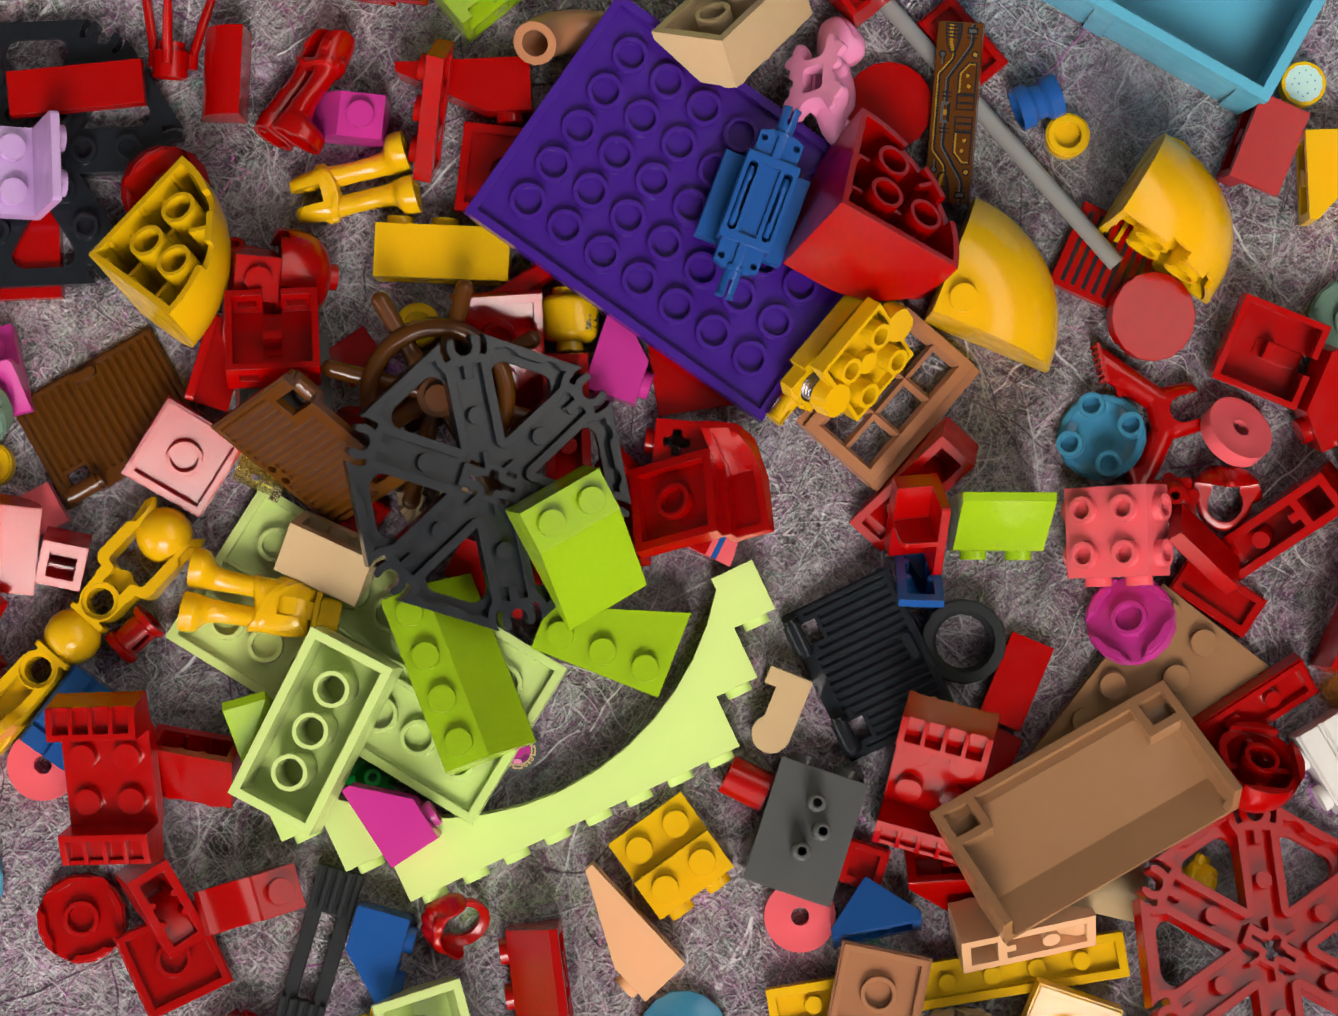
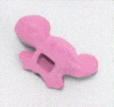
[783,16,865,146]

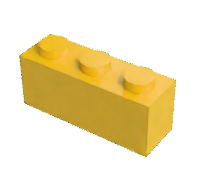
[373,215,512,287]

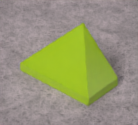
[221,691,274,763]

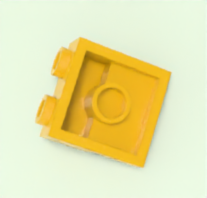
[608,791,734,921]

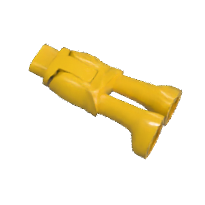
[177,546,343,637]

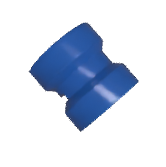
[1008,73,1067,131]

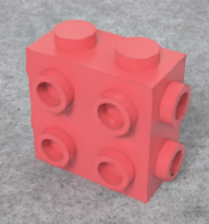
[1061,484,1174,587]

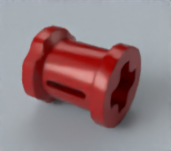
[105,605,166,664]

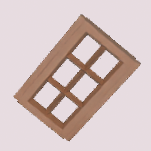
[795,302,981,492]

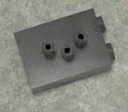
[740,751,868,907]

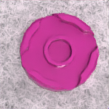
[1085,578,1177,665]

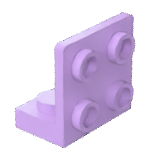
[0,110,68,220]

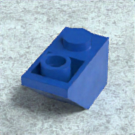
[345,900,419,1003]

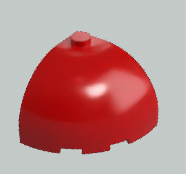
[783,108,959,301]

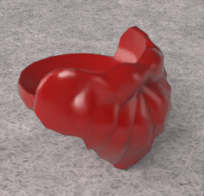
[1191,465,1262,531]
[421,892,490,960]

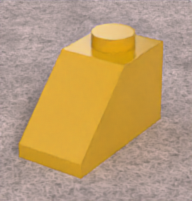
[1295,128,1338,226]

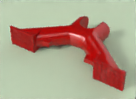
[1090,342,1201,485]

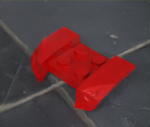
[594,421,775,567]

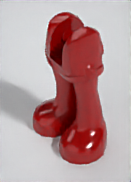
[253,28,355,155]

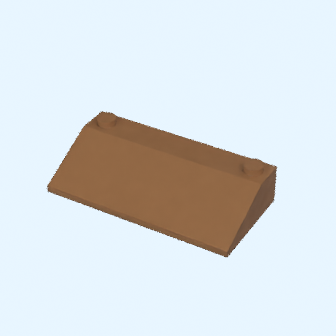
[930,680,1243,944]

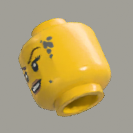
[542,287,599,352]

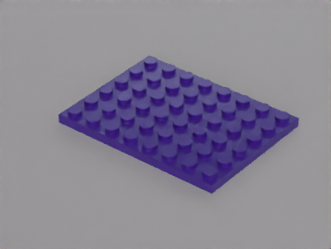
[464,0,844,423]

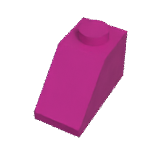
[313,90,392,149]
[589,316,655,407]
[341,782,443,868]

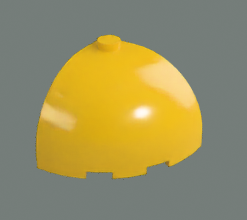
[1097,133,1234,304]
[88,156,231,347]
[924,197,1059,373]

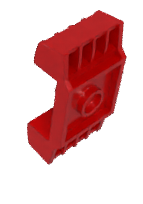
[45,690,164,866]
[872,690,1001,865]

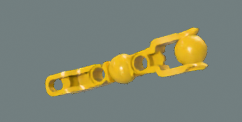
[0,496,205,756]

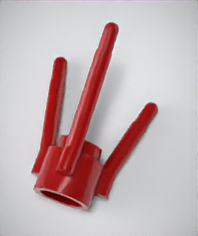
[142,0,216,81]

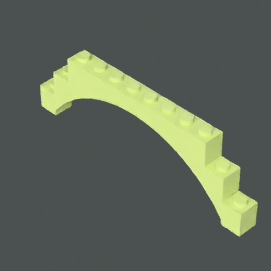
[270,560,775,904]

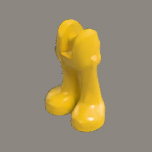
[289,130,423,225]

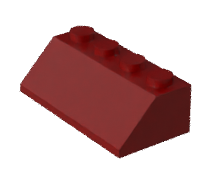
[498,918,574,1016]

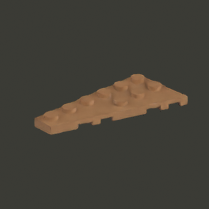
[1024,583,1270,758]

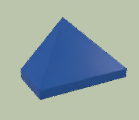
[893,553,945,608]
[831,876,922,948]

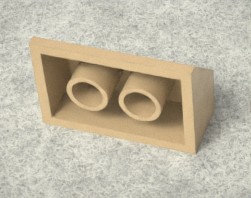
[651,0,812,88]

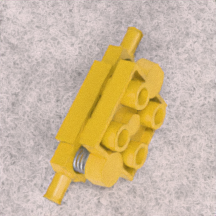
[766,295,914,426]

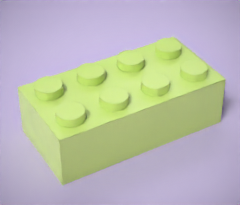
[227,626,404,836]

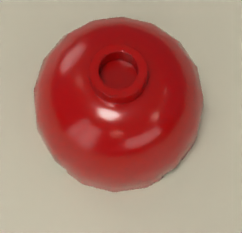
[269,227,339,314]
[1214,721,1305,814]

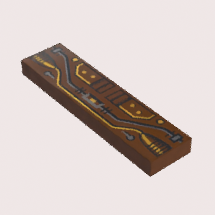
[927,21,985,205]

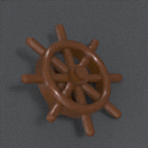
[321,280,541,510]

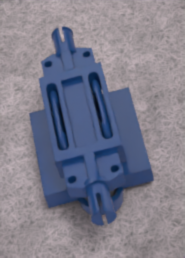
[693,105,811,301]

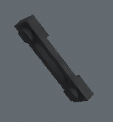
[275,863,365,1016]

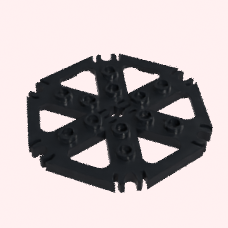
[0,19,185,289]
[342,334,631,631]

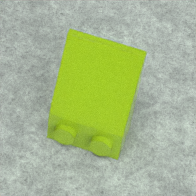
[505,465,647,630]
[948,492,1057,560]

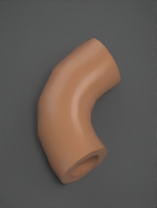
[513,9,605,65]

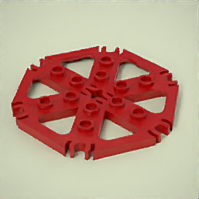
[1132,807,1338,1016]

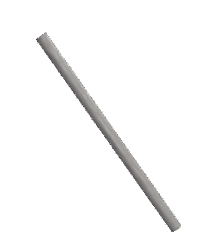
[880,0,1124,270]

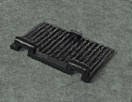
[781,566,955,762]

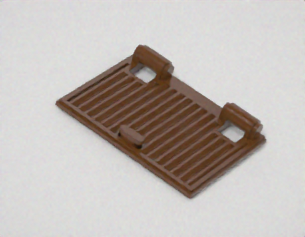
[16,327,198,510]
[211,368,407,524]

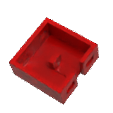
[224,287,322,389]
[1206,292,1332,411]

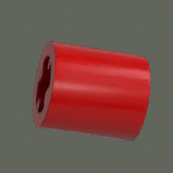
[718,755,775,811]

